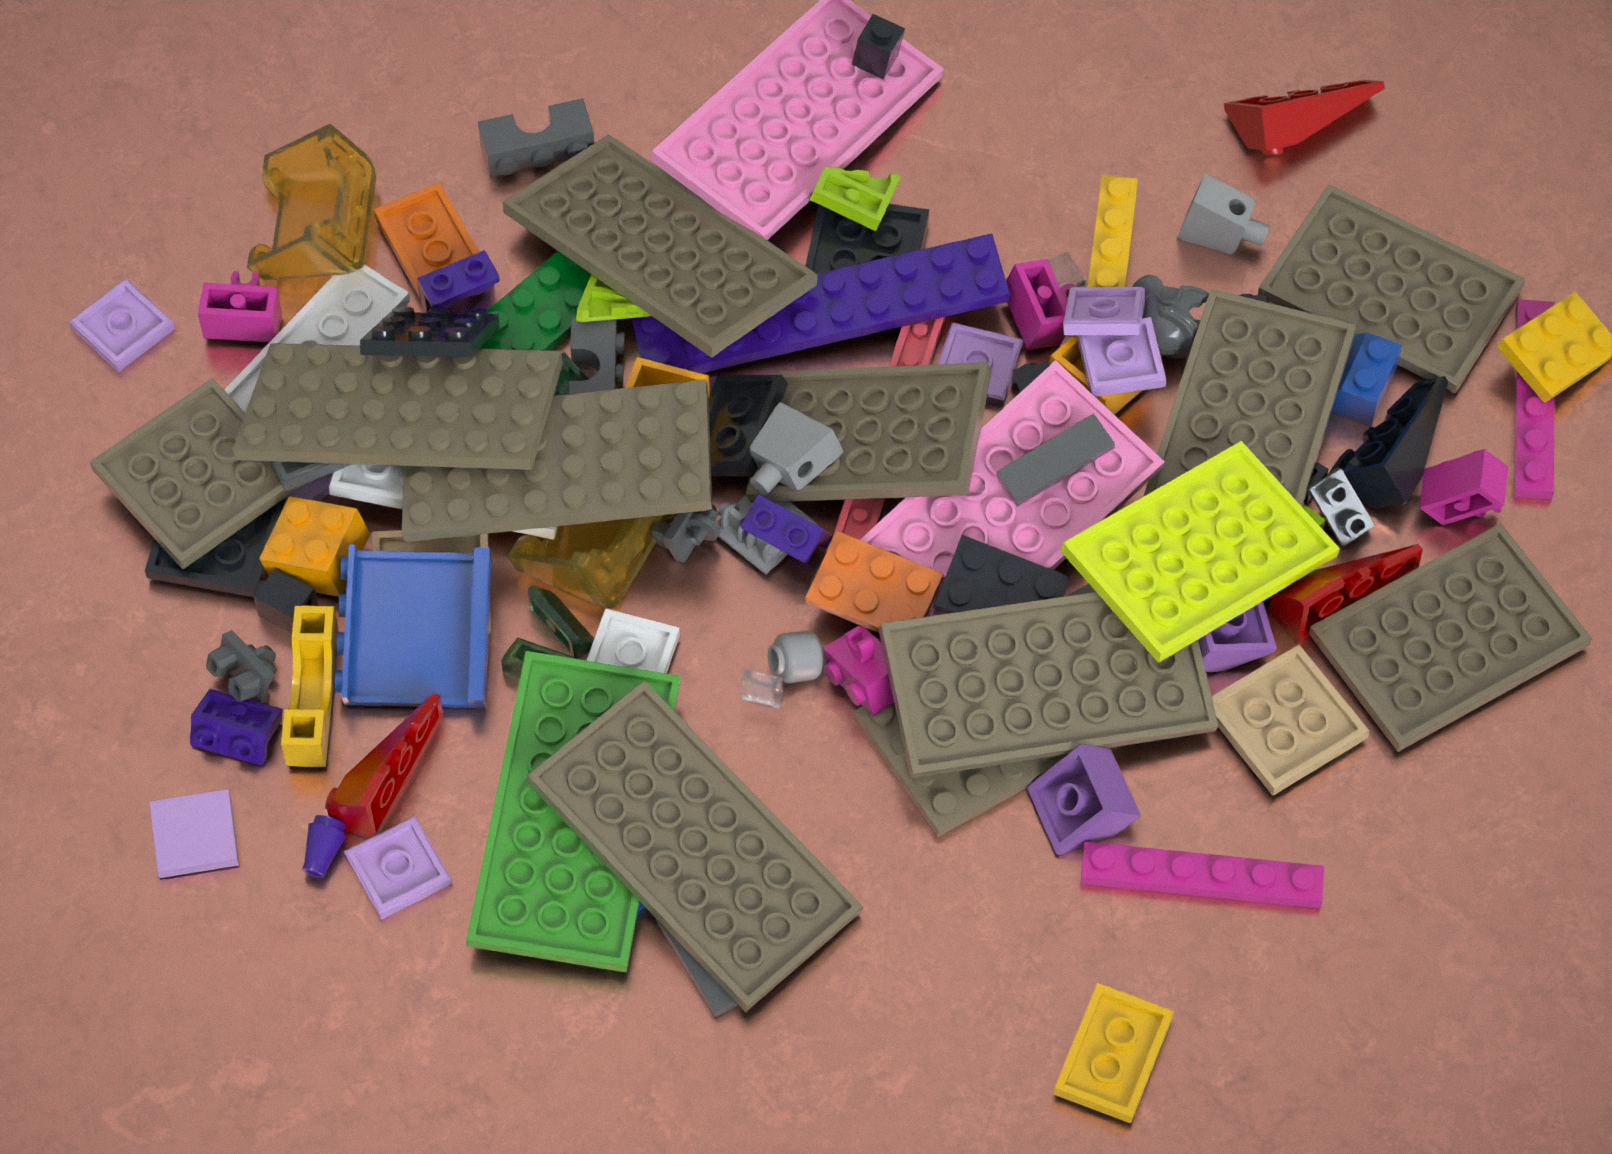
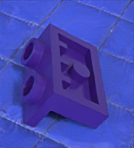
[417,250,500,313]
[741,494,833,563]
[190,689,283,765]

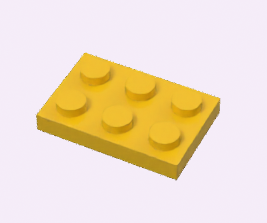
[1496,292,1612,403]
[1053,983,1174,1123]

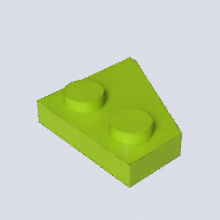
[809,166,901,231]
[576,274,651,322]

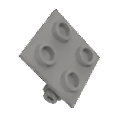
[716,495,818,575]

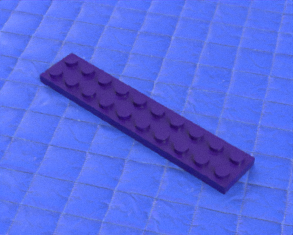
[632,233,1010,373]

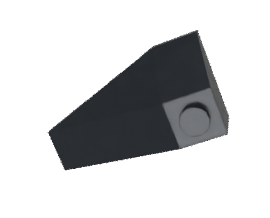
[1328,376,1448,509]

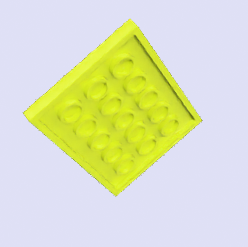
[1061,441,1340,663]

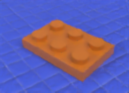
[373,182,480,298]
[805,531,944,633]

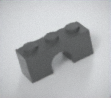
[478,98,595,177]
[569,318,625,394]

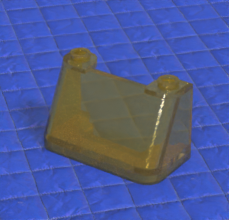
[247,124,376,280]
[507,514,673,608]

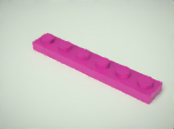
[1514,299,1555,500]
[1080,841,1324,909]

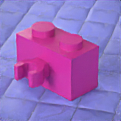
[1006,259,1076,350]
[198,271,282,342]
[1419,449,1508,526]
[823,625,894,715]

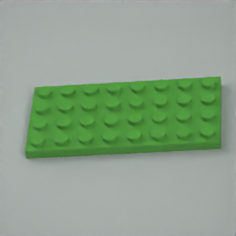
[466,651,681,973]

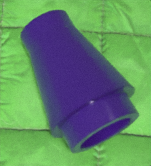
[302,815,346,878]

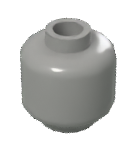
[767,631,827,683]

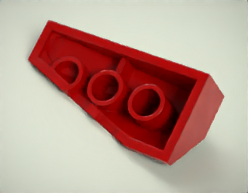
[1224,79,1385,156]
[1268,544,1423,644]
[325,693,443,840]

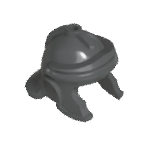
[1132,274,1209,359]

